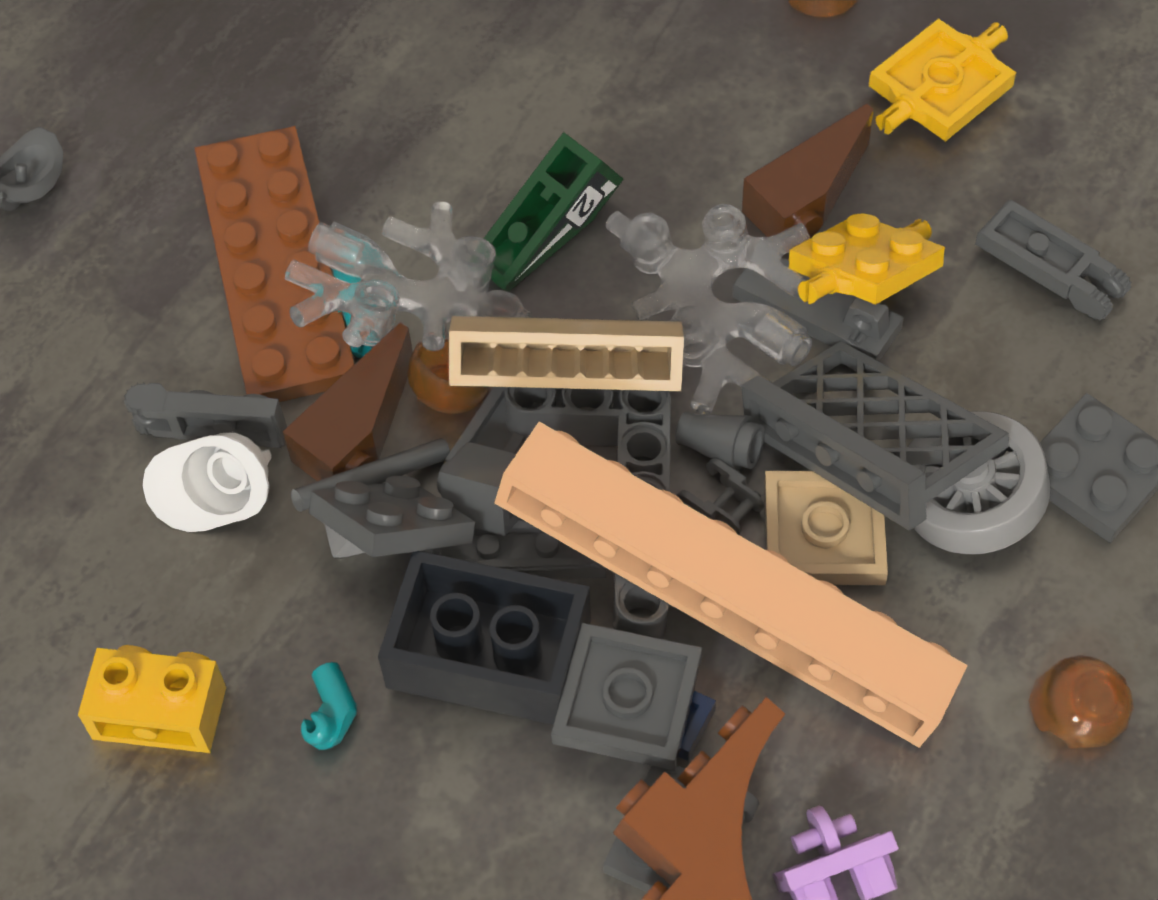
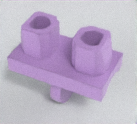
[772,805,899,900]

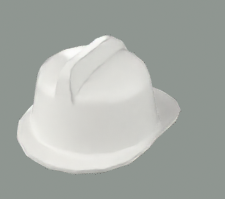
[142,433,272,532]

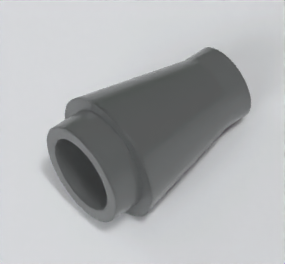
[675,412,765,471]

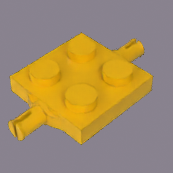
[869,19,1016,142]
[789,214,945,305]

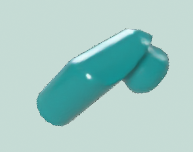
[301,662,357,750]

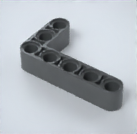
[505,387,671,639]

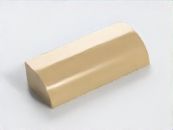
[449,316,684,391]

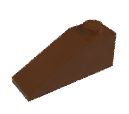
[742,103,874,252]
[282,322,414,481]

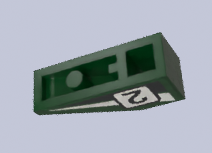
[467,132,624,292]

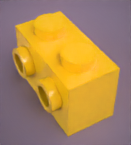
[78,645,226,753]

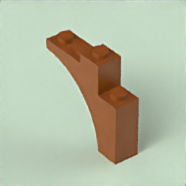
[613,697,785,900]

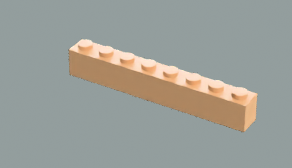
[495,422,968,748]

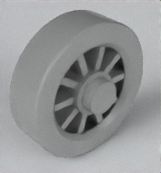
[908,411,1050,554]

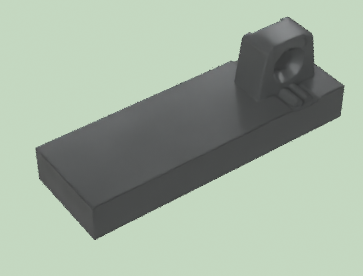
[732,248,904,362]

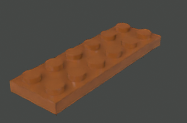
[194,126,354,402]

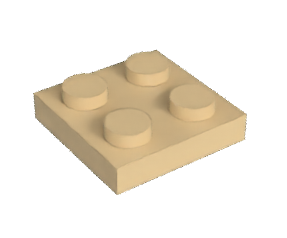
[764,471,888,585]

